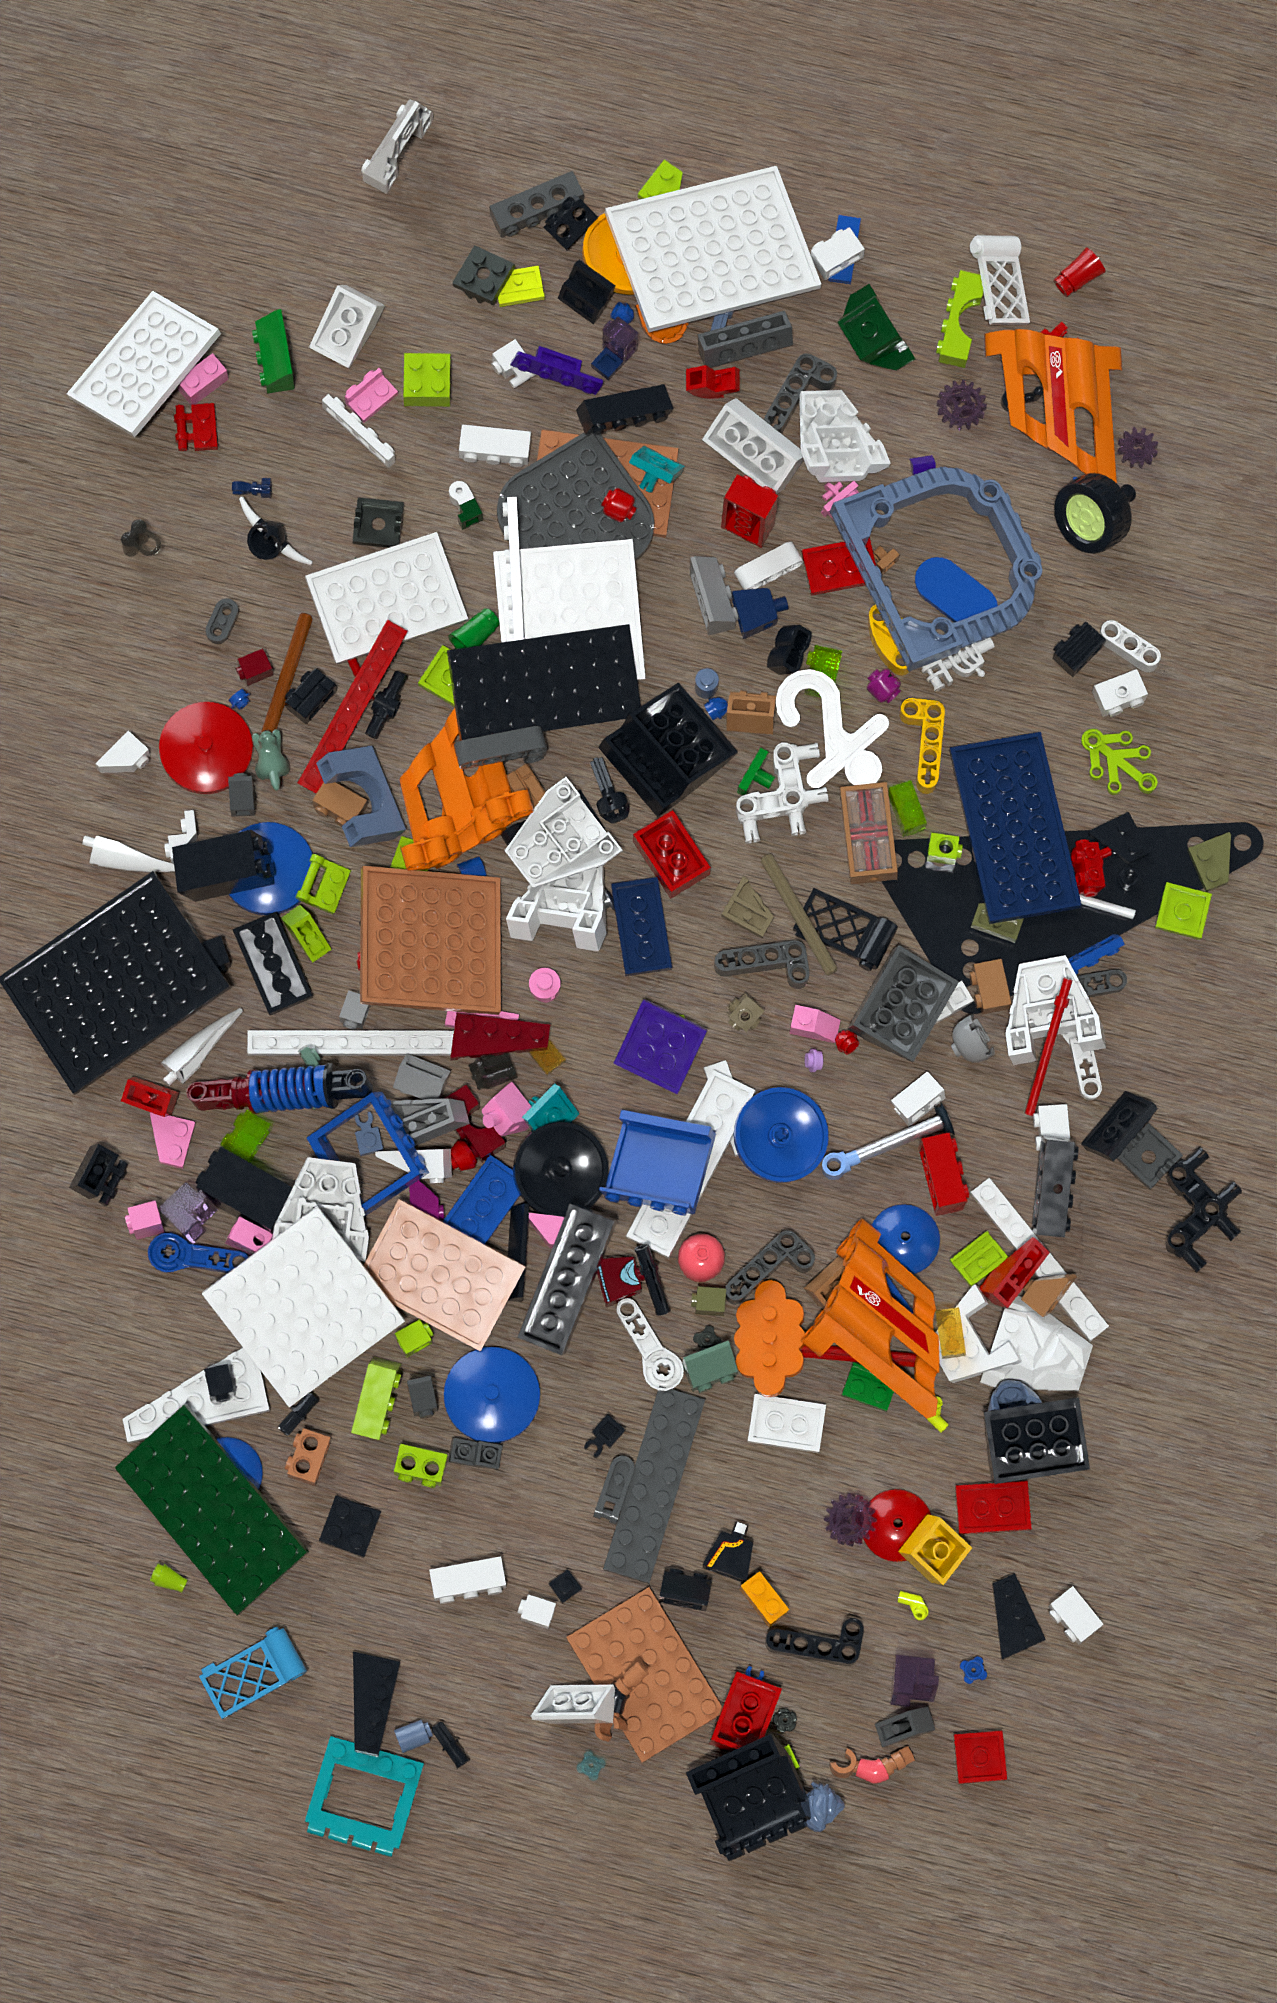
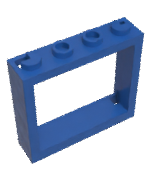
[307,1092,429,1217]

